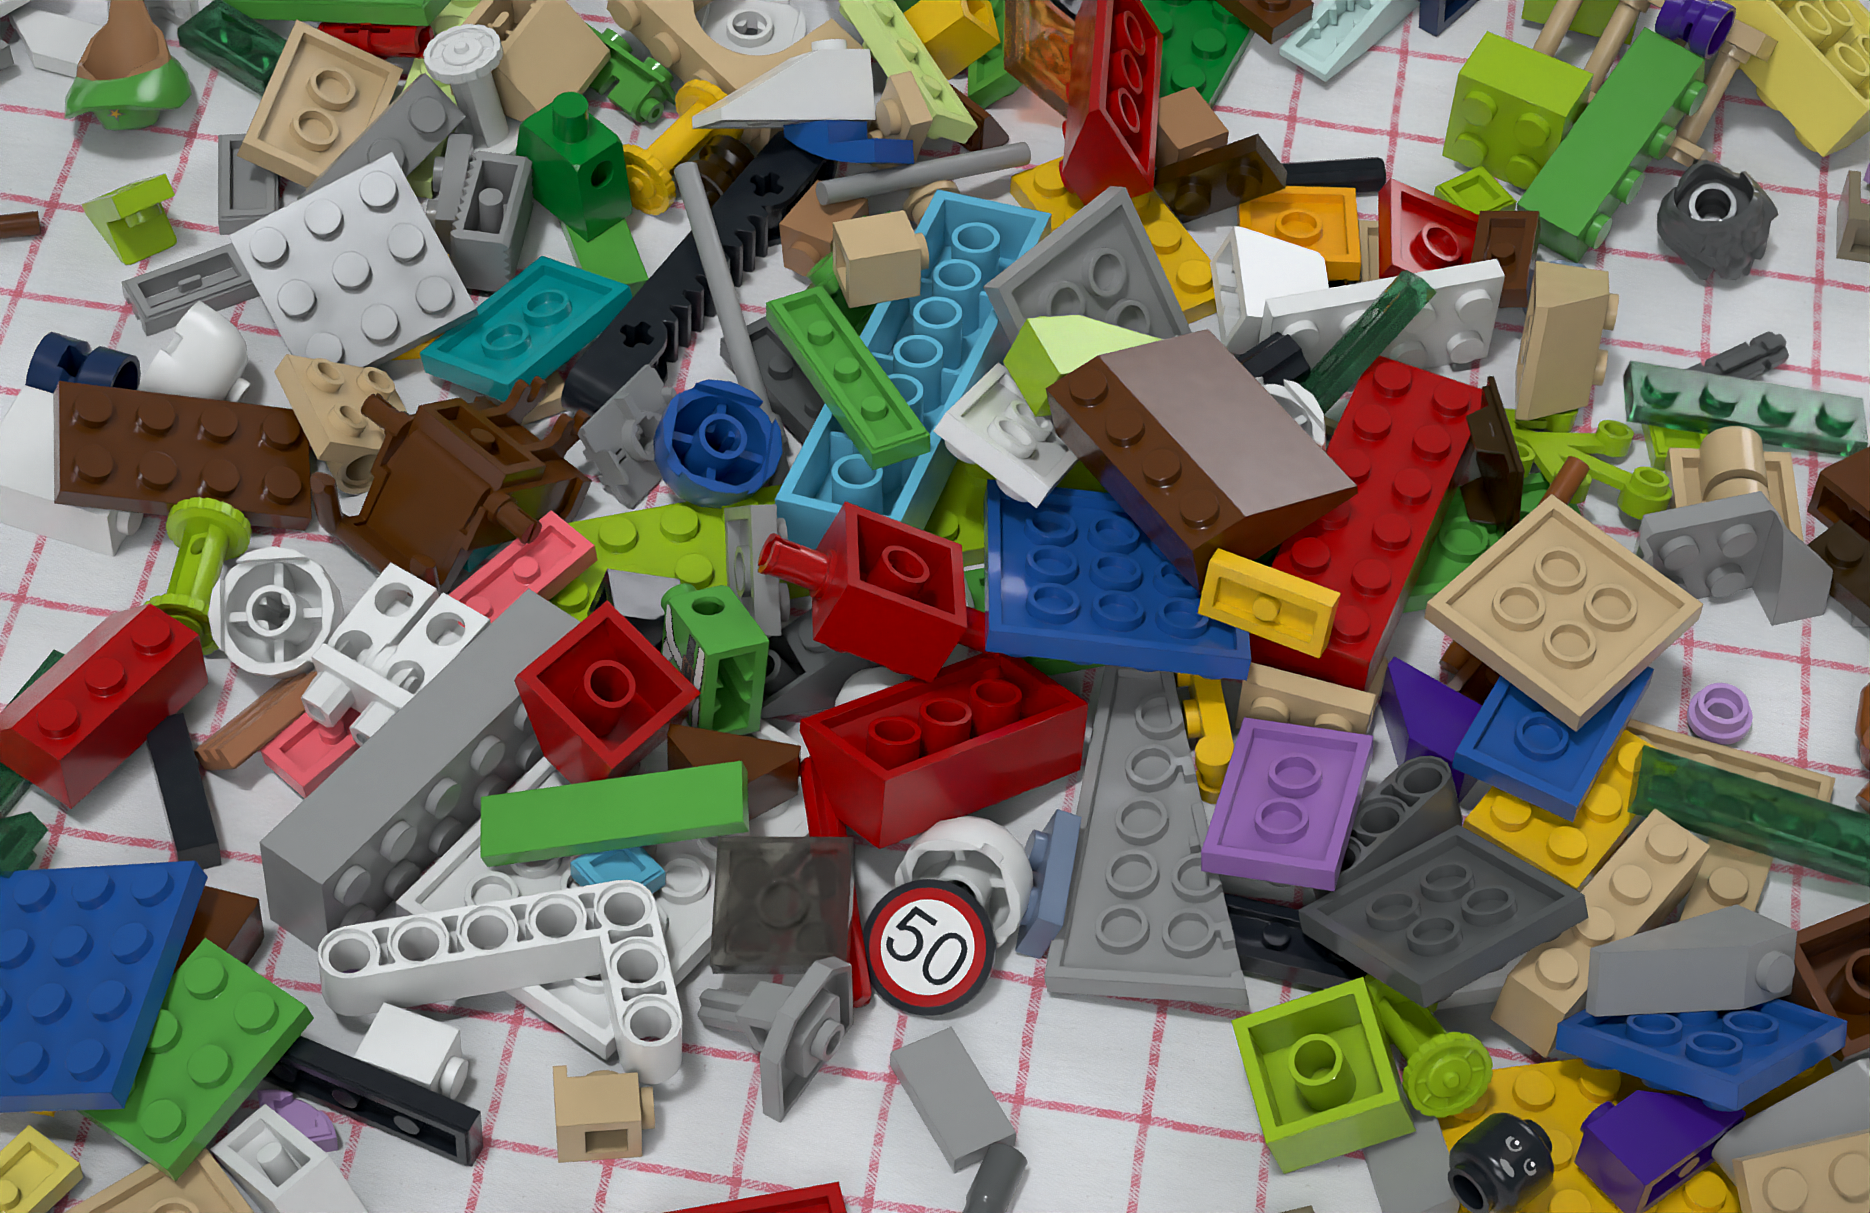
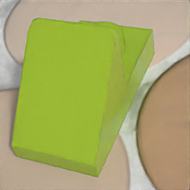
[81,173,177,265]

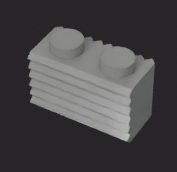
[450,151,534,292]

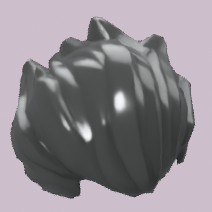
[1657,160,1779,280]

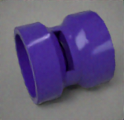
[1655,0,1736,60]

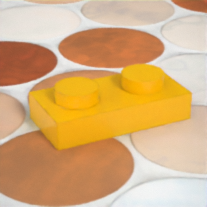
[1197,548,1341,658]

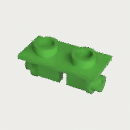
[585,22,676,123]

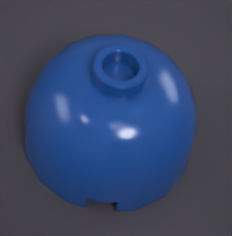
[653,379,783,509]

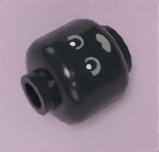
[1448,1112,1554,1213]

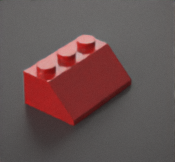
[0,603,209,809]

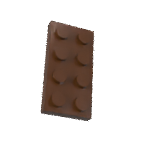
[53,381,312,531]

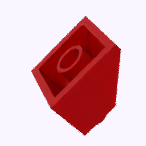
[514,600,701,784]

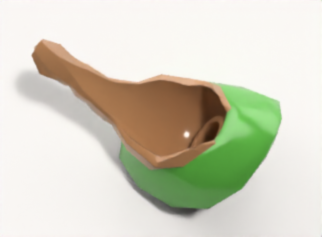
[64,0,192,131]

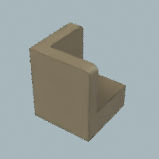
[1836,170,1870,263]

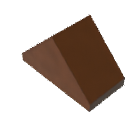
[667,723,801,837]

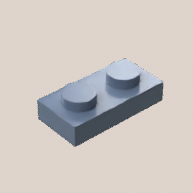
[1015,809,1082,959]

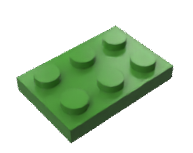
[76,938,314,1181]

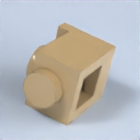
[553,1065,655,1163]

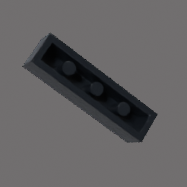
[146,713,222,870]

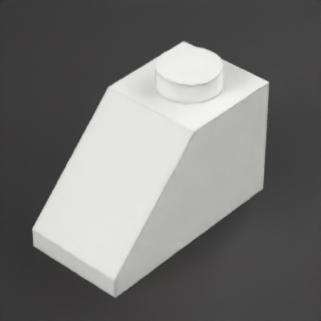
[210,1104,368,1213]

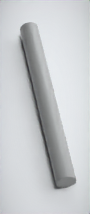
[816,142,1031,205]

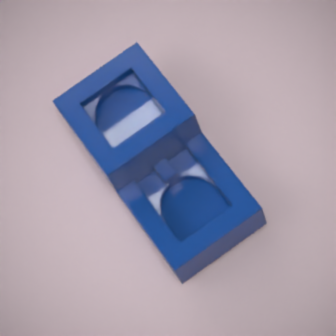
[783,120,914,165]

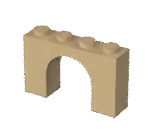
[606,0,864,153]

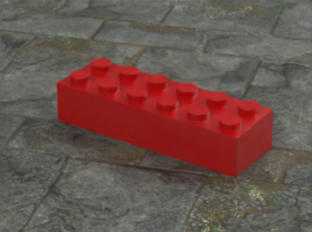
[1249,353,1482,692]

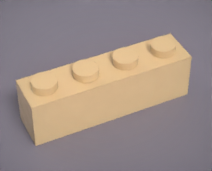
[1490,809,1710,1058]

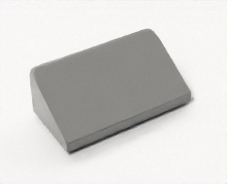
[1362,1094,1460,1213]

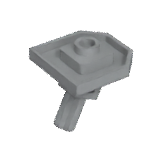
[697,956,853,1123]

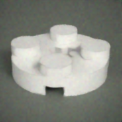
[695,0,807,55]

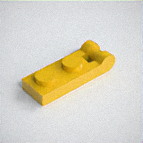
[1174,672,1234,804]

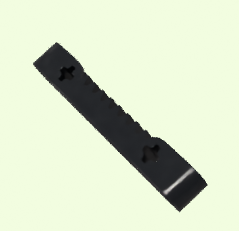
[561,130,838,417]

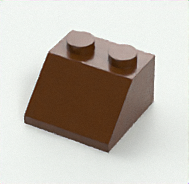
[1777,903,1870,1062]

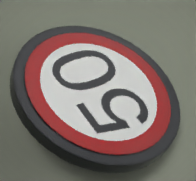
[863,879,996,1016]

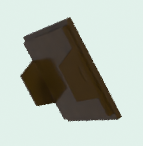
[1460,376,1525,538]

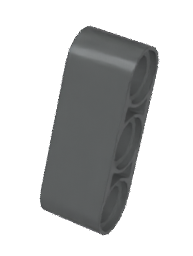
[1313,756,1463,900]

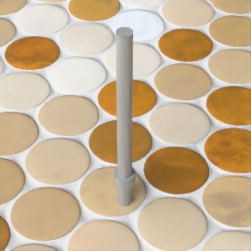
[674,162,790,487]

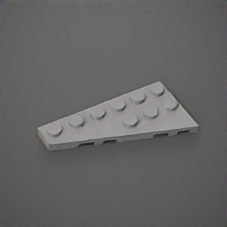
[1044,665,1249,1005]

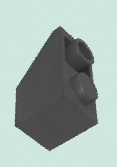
[761,608,885,719]

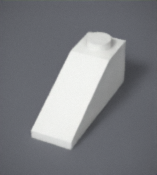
[692,39,876,129]

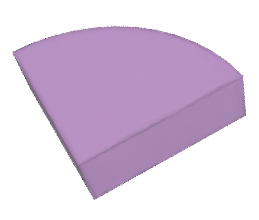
[257,1089,338,1152]

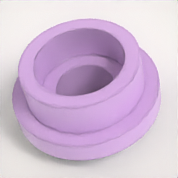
[1687,683,1753,745]

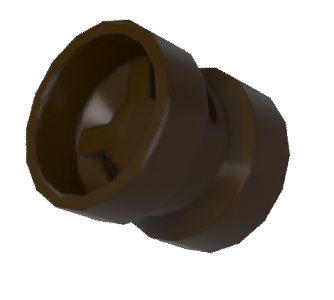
[677,134,754,208]

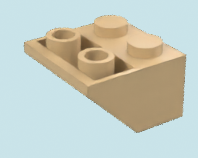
[450,0,611,122]

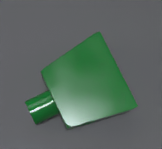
[515,92,632,242]

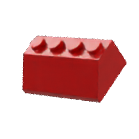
[1059,0,1163,206]
[799,653,1088,849]

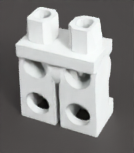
[301,562,491,747]

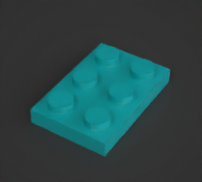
[420,256,633,402]

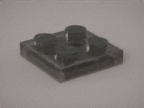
[710,836,856,975]

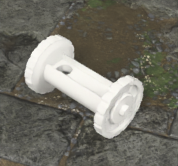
[423,24,522,155]

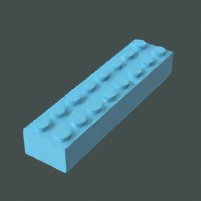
[775,189,1052,550]

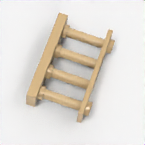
[1532,0,1778,167]

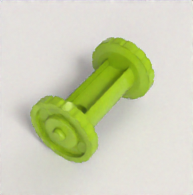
[143,497,252,655]
[1364,974,1493,1118]

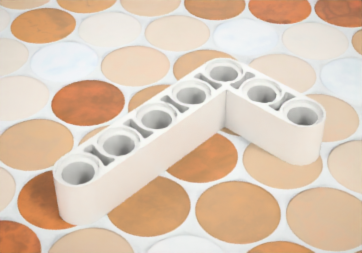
[318,880,682,1084]

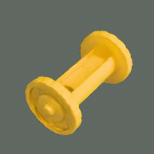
[623,79,744,215]

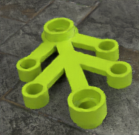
[1504,408,1672,520]

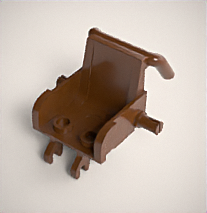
[310,376,592,598]

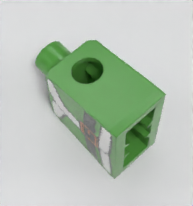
[661,583,769,735]

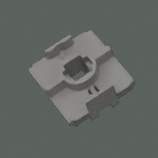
[577,364,677,508]

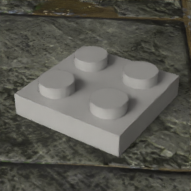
[724,504,790,636]

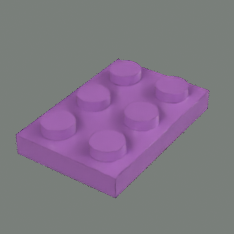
[1201,717,1373,891]

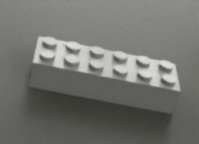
[259,588,580,952]

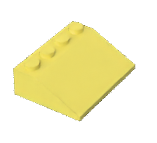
[1709,0,1870,157]

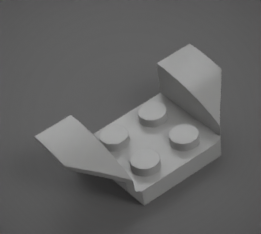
[1633,491,1833,626]

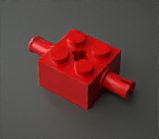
[758,501,1002,683]

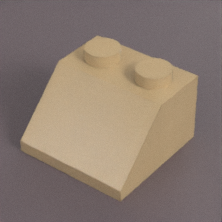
[1515,261,1619,421]

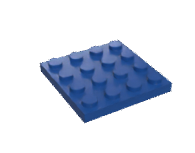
[984,479,1251,681]
[0,861,208,1113]

